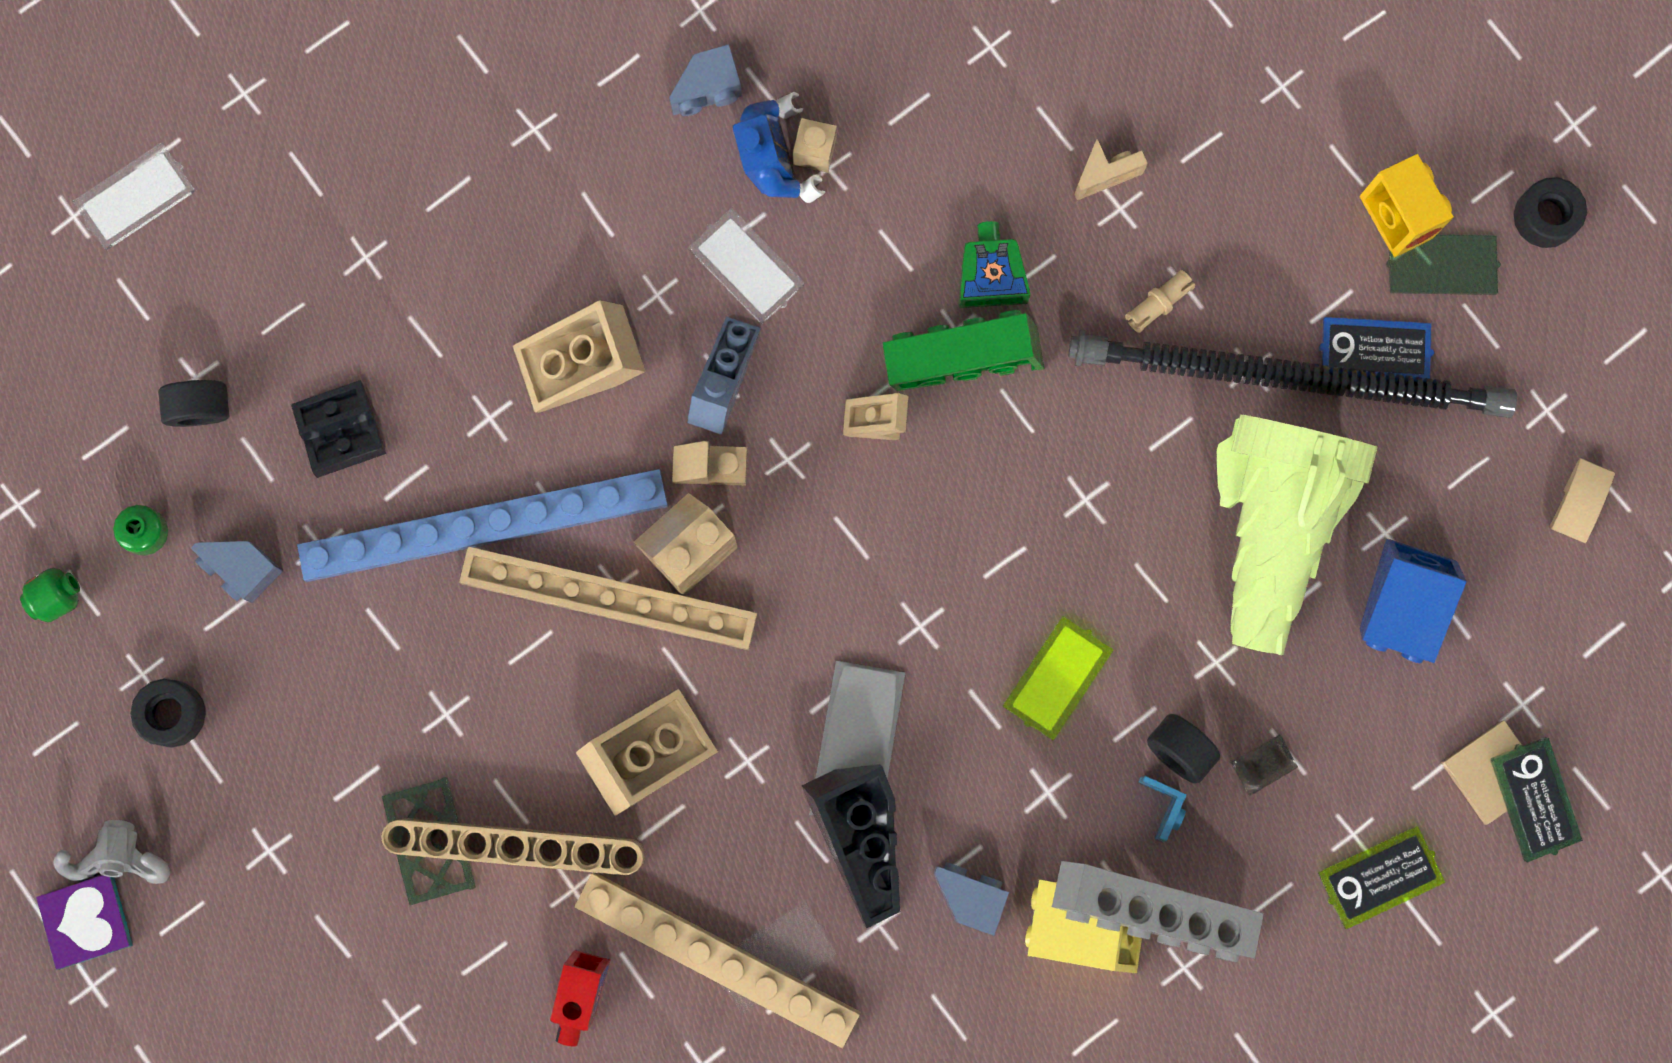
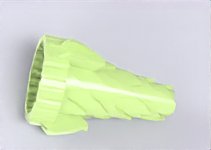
[1216,414,1377,655]

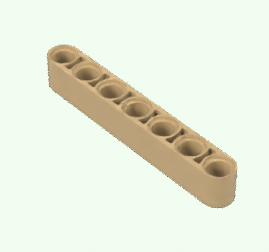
[381,818,645,875]

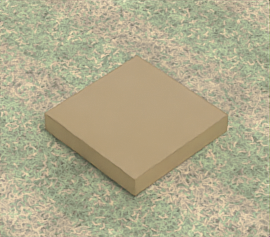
[1441,720,1527,825]

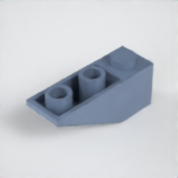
[687,317,761,434]

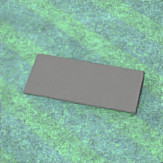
[809,661,905,816]

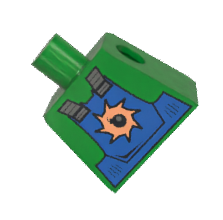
[958,221,1030,308]

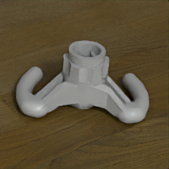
[53,820,171,884]

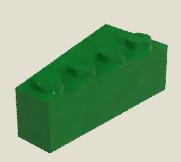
[882,310,1045,391]

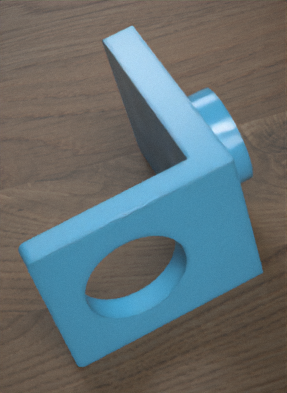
[1138,776,1186,842]

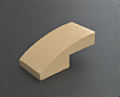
[1550,458,1615,543]

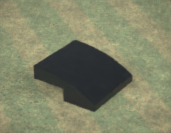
[291,380,386,478]

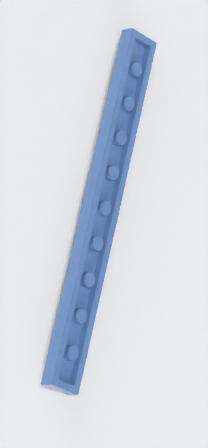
[297,469,668,582]

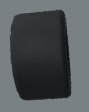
[1514,177,1587,248]
[158,380,229,427]
[130,678,206,748]
[1147,714,1221,784]

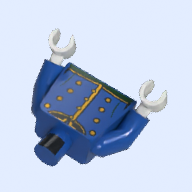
[733,92,825,203]

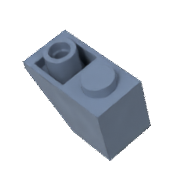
[669,45,742,116]
[191,541,283,603]
[933,862,1009,936]

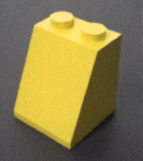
[1025,880,1142,973]

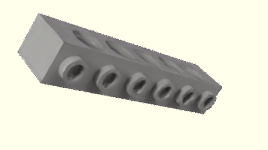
[1052,861,1264,963]

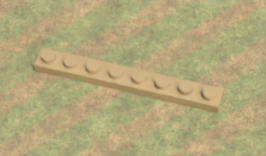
[459,547,757,650]
[575,872,861,1049]

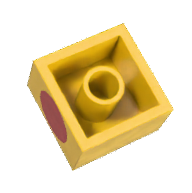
[1359,154,1454,258]

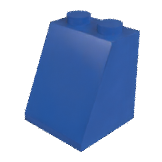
[1359,539,1467,663]

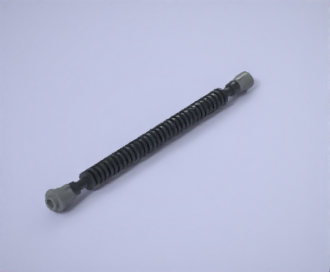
[1068,330,1517,418]

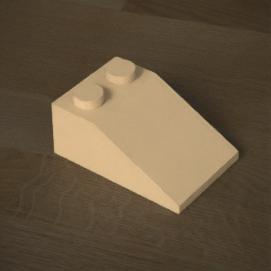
[513,300,646,413]
[576,689,718,816]

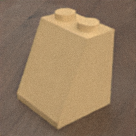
[634,493,738,596]

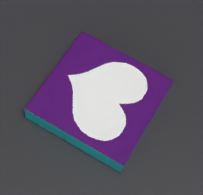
[36,875,133,970]

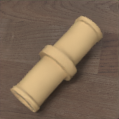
[1125,270,1195,333]

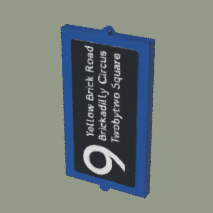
[1319,317,1434,380]

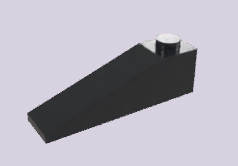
[801,764,900,928]

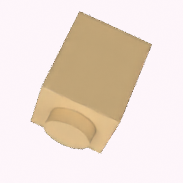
[793,118,837,173]

